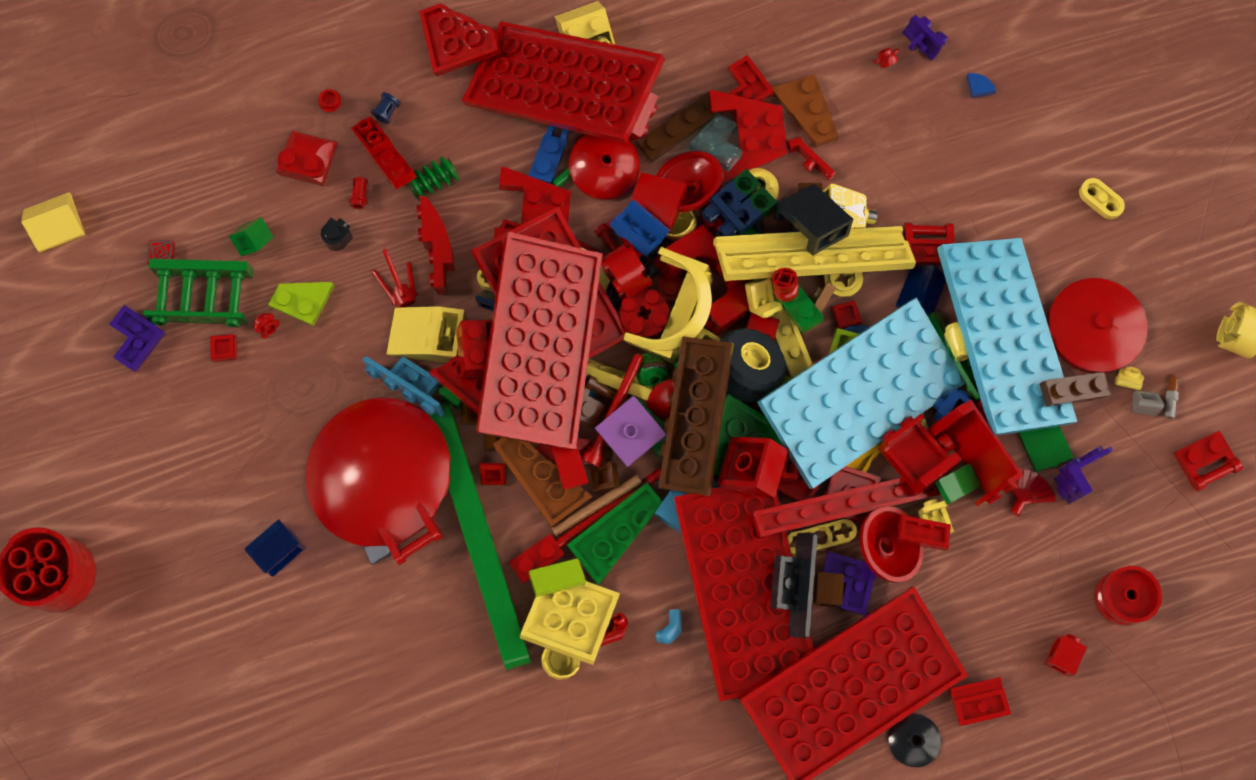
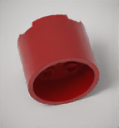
[0,527,96,613]

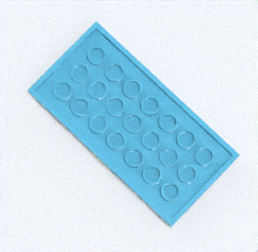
[937,238,1077,436]
[757,298,966,489]

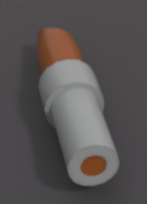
[1164,374,1179,420]

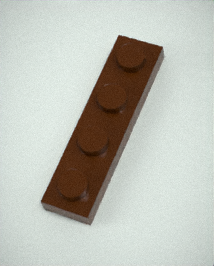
[637,89,724,163]

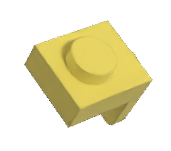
[745,278,783,318]
[918,499,954,534]

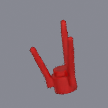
[372,249,418,308]

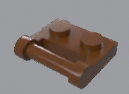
[580,374,630,430]

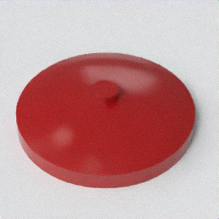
[1047,278,1147,374]

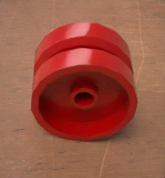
[1094,565,1162,626]

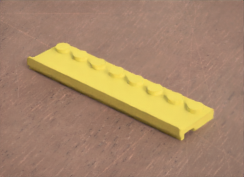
[713,226,916,281]

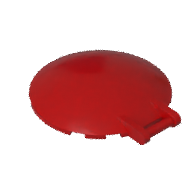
[305,398,451,565]

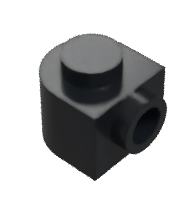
[321,218,353,251]

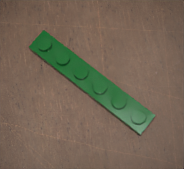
[743,227,824,333]

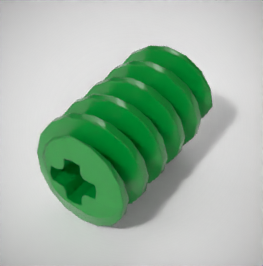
[407,156,460,200]

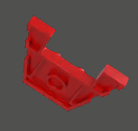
[708,90,788,183]
[494,166,571,238]

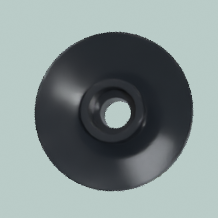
[888,714,941,767]

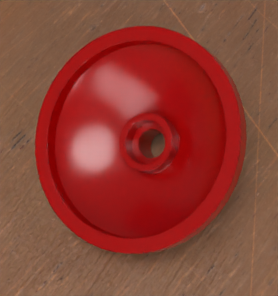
[569,134,640,200]
[656,151,724,213]
[860,506,924,583]

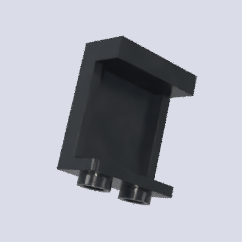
[774,184,854,256]

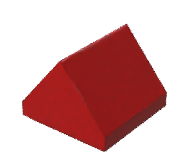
[480,463,507,485]

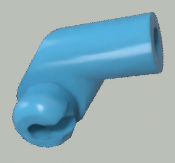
[655,609,682,645]

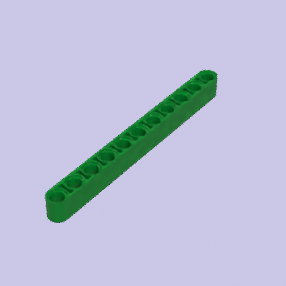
[425,403,531,671]

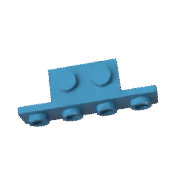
[362,356,444,418]

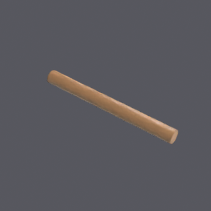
[551,475,642,536]

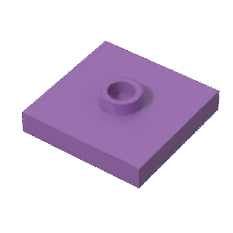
[595,396,666,467]

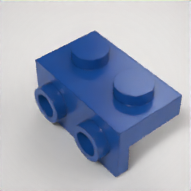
[609,200,670,257]

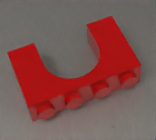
[654,225,751,336]

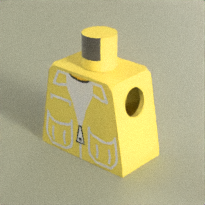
[823,184,877,229]

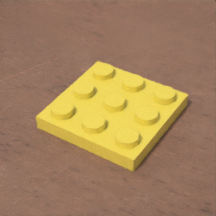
[520,581,620,665]

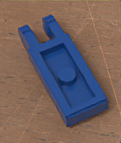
[528,125,571,184]

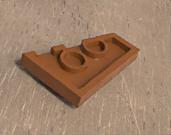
[772,74,839,147]

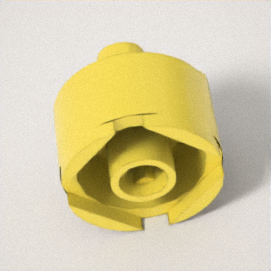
[1216,302,1256,359]

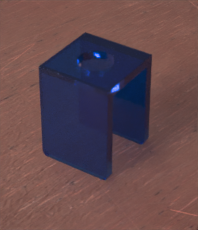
[245,519,307,577]

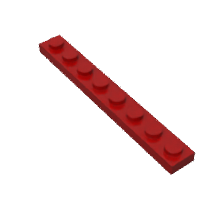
[752,476,944,538]

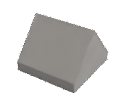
[1132,390,1164,416]

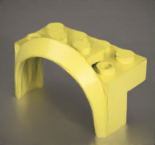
[623,247,713,364]

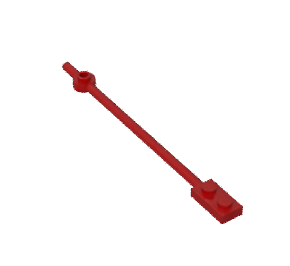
[509,402,761,585]

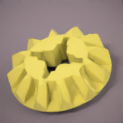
[824,272,863,298]

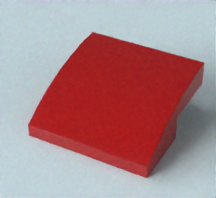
[630,172,687,234]

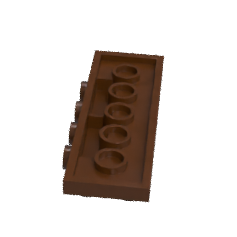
[659,337,734,496]

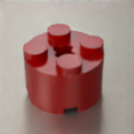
[601,242,653,300]
[620,289,669,340]

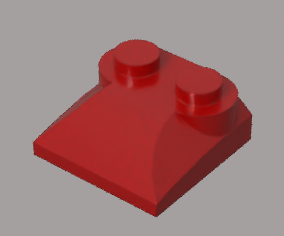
[276,130,338,186]

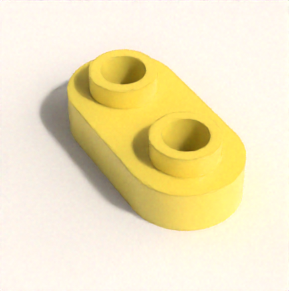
[1079,178,1125,220]

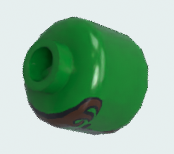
[636,352,669,388]

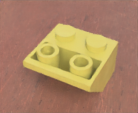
[554,1,615,44]

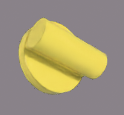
[1115,366,1144,390]

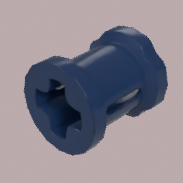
[371,92,401,124]

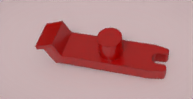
[786,137,835,181]

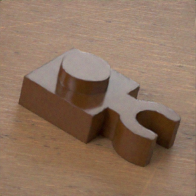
[590,446,619,493]

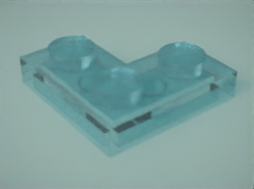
[690,113,742,171]

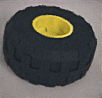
[720,328,786,403]

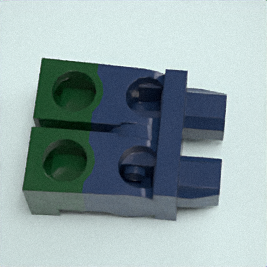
[702,168,778,236]

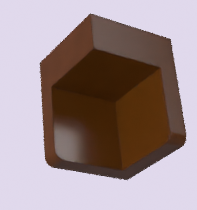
[813,572,844,608]

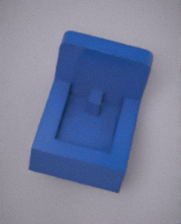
[933,388,974,421]

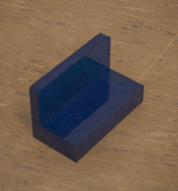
[896,265,946,315]

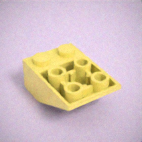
[386,307,468,363]

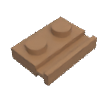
[798,282,836,336]

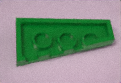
[567,483,662,586]

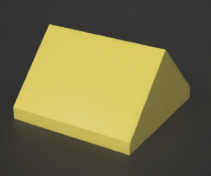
[21,192,85,253]

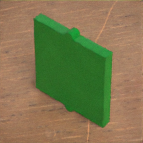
[1018,426,1074,473]

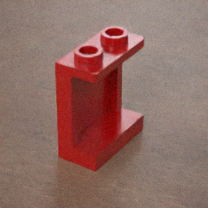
[878,414,962,495]

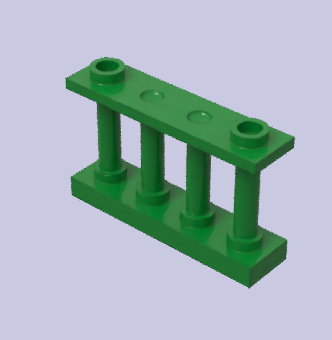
[143,259,253,328]

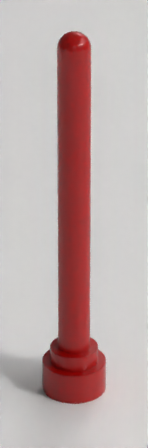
[581,354,643,467]

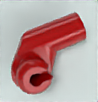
[601,612,628,647]

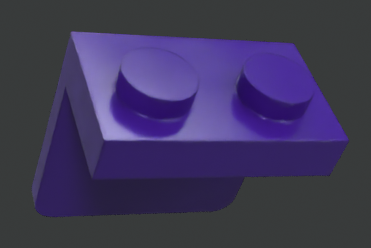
[1053,446,1113,504]

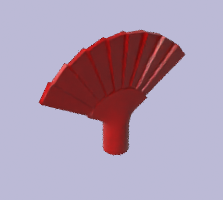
[1011,468,1056,516]

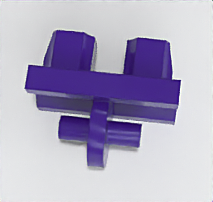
[902,15,948,61]

